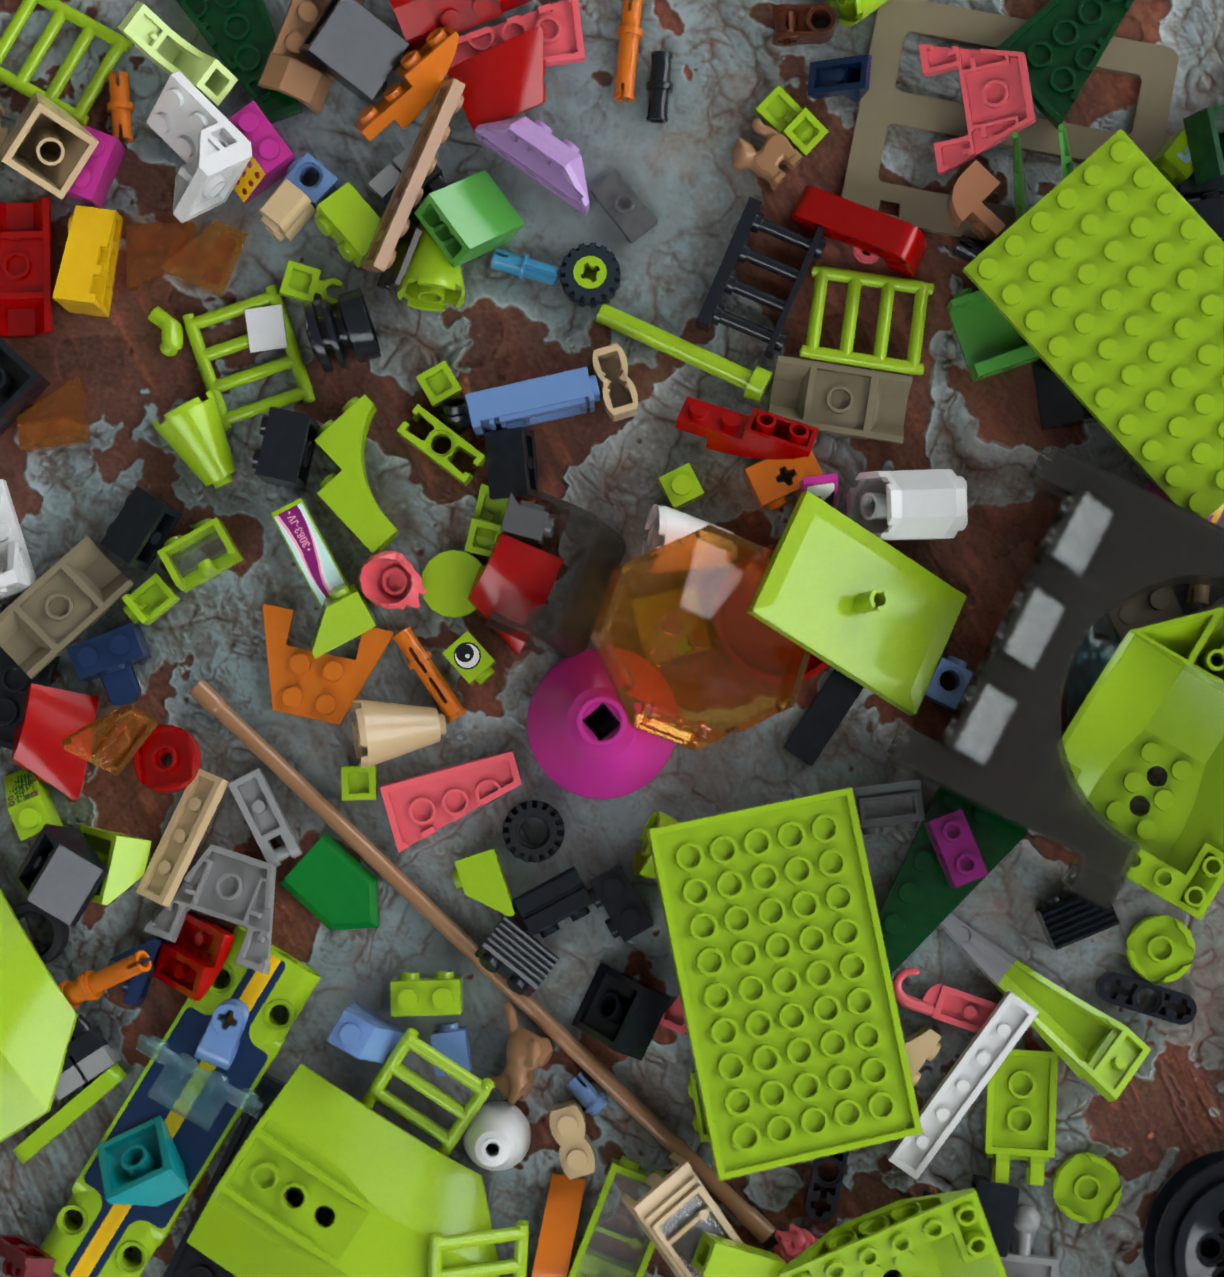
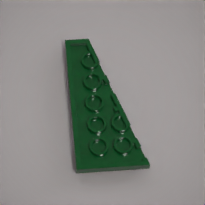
[175,0,302,124]
[994,0,1134,130]
[878,777,1036,974]

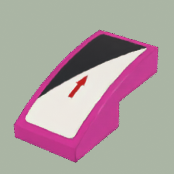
[799,473,838,508]

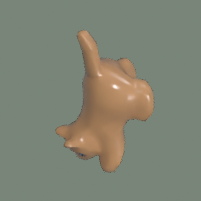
[488,1001,553,1106]

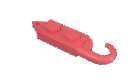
[892,967,998,1033]

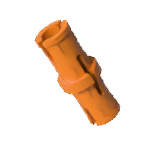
[107,71,134,144]

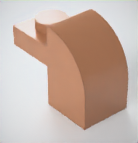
[947,160,1006,243]

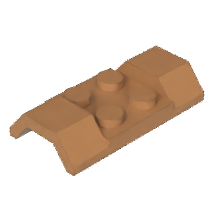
[257,0,365,115]

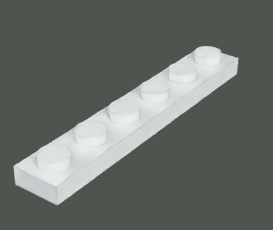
[887,990,1039,1180]

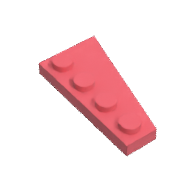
[451,0,586,67]
[380,749,522,853]

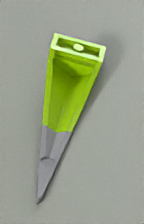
[940,913,1152,1102]

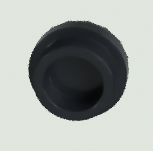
[439,398,471,435]

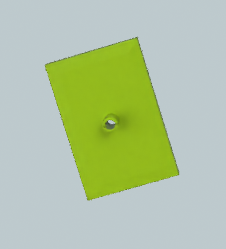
[747,490,967,716]

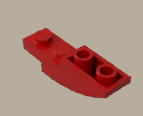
[675,396,819,460]

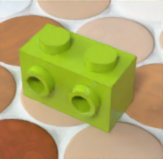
[314,181,381,268]
[390,971,464,1017]

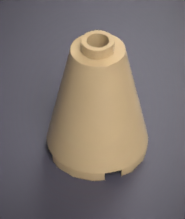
[351,699,446,768]

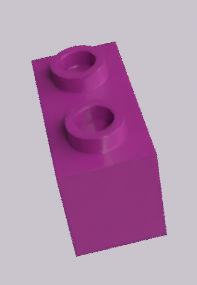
[924,809,989,889]

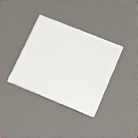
[245,304,287,353]

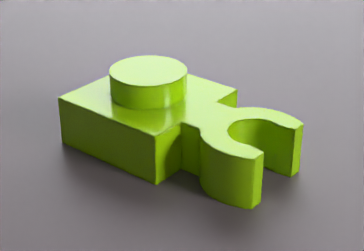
[279,260,343,306]

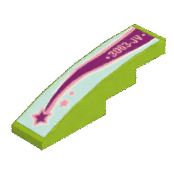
[270,498,350,609]

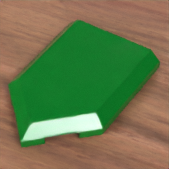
[280,833,379,930]

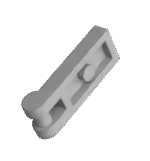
[228,768,303,868]

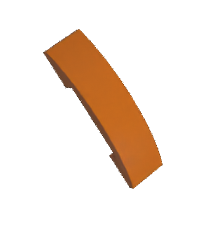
[531,1172,586,1277]

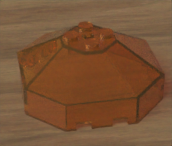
[590,525,811,751]

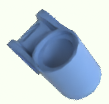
[195,998,249,1071]

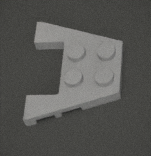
[144,844,276,975]

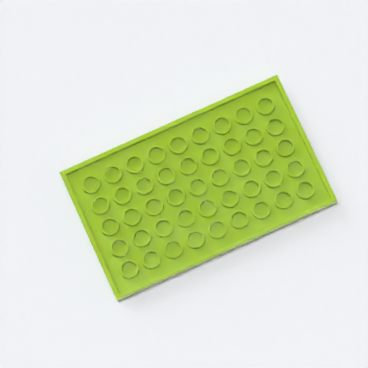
[962,129,1224,528]
[647,787,923,1181]

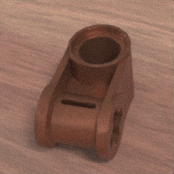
[771,3,836,47]

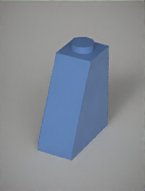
[327,1001,406,1064]

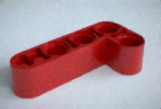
[790,185,928,278]

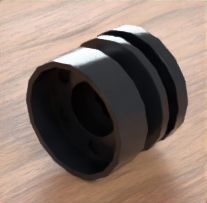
[304,288,381,373]

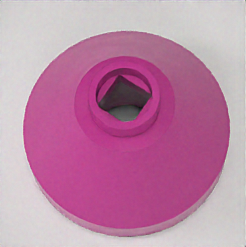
[527,649,677,799]

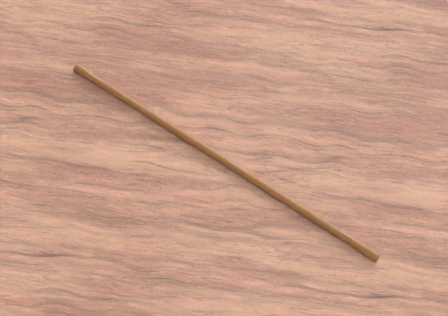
[189,679,776,1243]

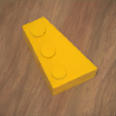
[52,205,123,317]

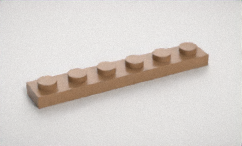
[361,78,466,273]

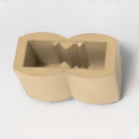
[258,178,316,242]
[593,343,638,422]
[549,1099,596,1180]

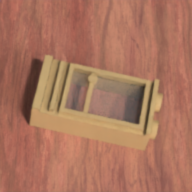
[621,1152,744,1277]

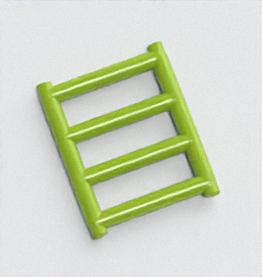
[0,0,134,126]
[799,265,935,376]
[182,284,315,432]
[360,1027,495,1156]
[427,1220,529,1277]

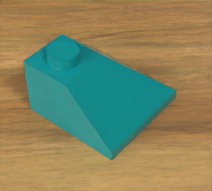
[97,1115,189,1206]

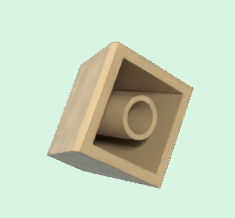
[0,91,99,200]

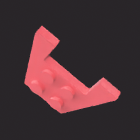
[918,44,1036,176]

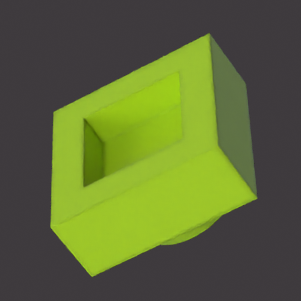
[416,360,463,408]
[341,765,378,801]

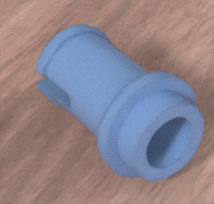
[565,1072,608,1117]

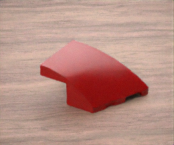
[447,25,546,133]
[467,533,564,653]
[11,683,98,802]

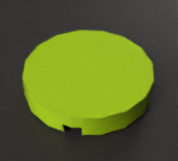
[421,550,482,619]
[1124,914,1195,984]
[1051,1152,1122,1224]

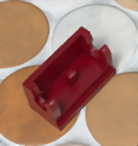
[0,1235,56,1277]

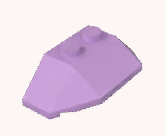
[475,117,590,216]

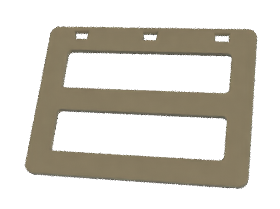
[841,0,1179,244]

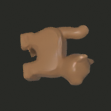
[731,118,803,192]

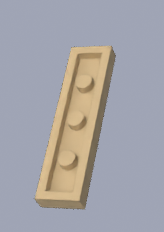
[135,768,229,908]

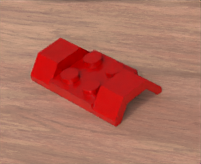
[389,0,533,52]
[0,197,54,338]

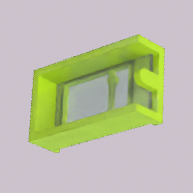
[567,1156,669,1277]

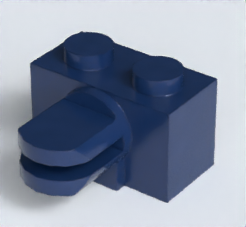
[66,623,152,707]

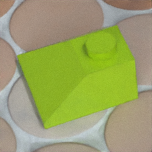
[79,825,152,905]

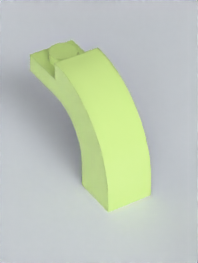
[117,1,238,106]

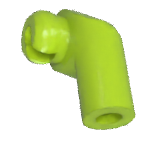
[148,306,183,357]

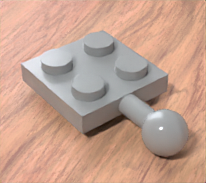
[1000,1205,1059,1277]

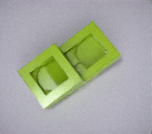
[753,85,829,156]
[464,482,509,557]

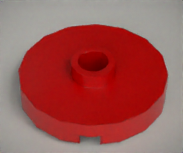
[133,725,201,793]

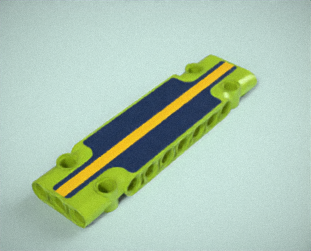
[39,925,322,1277]

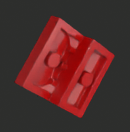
[153,911,235,1001]

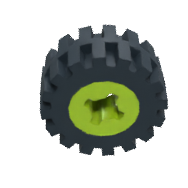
[560,243,621,308]

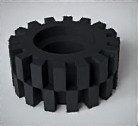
[502,800,565,863]

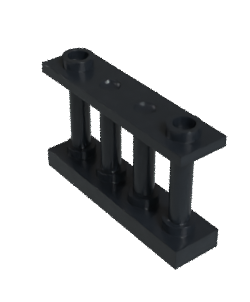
[696,197,827,359]

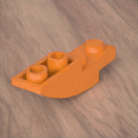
[353,26,460,142]

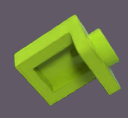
[121,573,181,626]

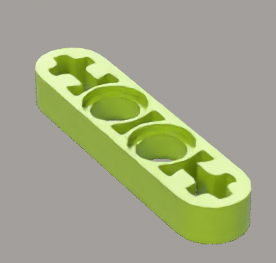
[12,1063,128,1164]

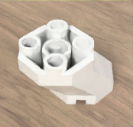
[846,469,968,541]

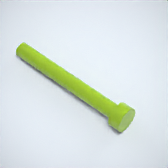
[596,303,773,404]

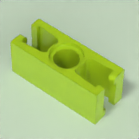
[397,404,486,487]

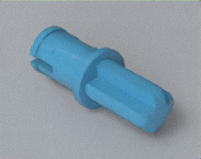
[491,248,559,285]

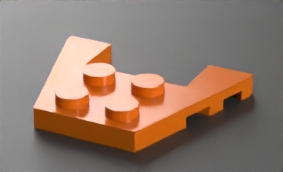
[263,604,395,725]

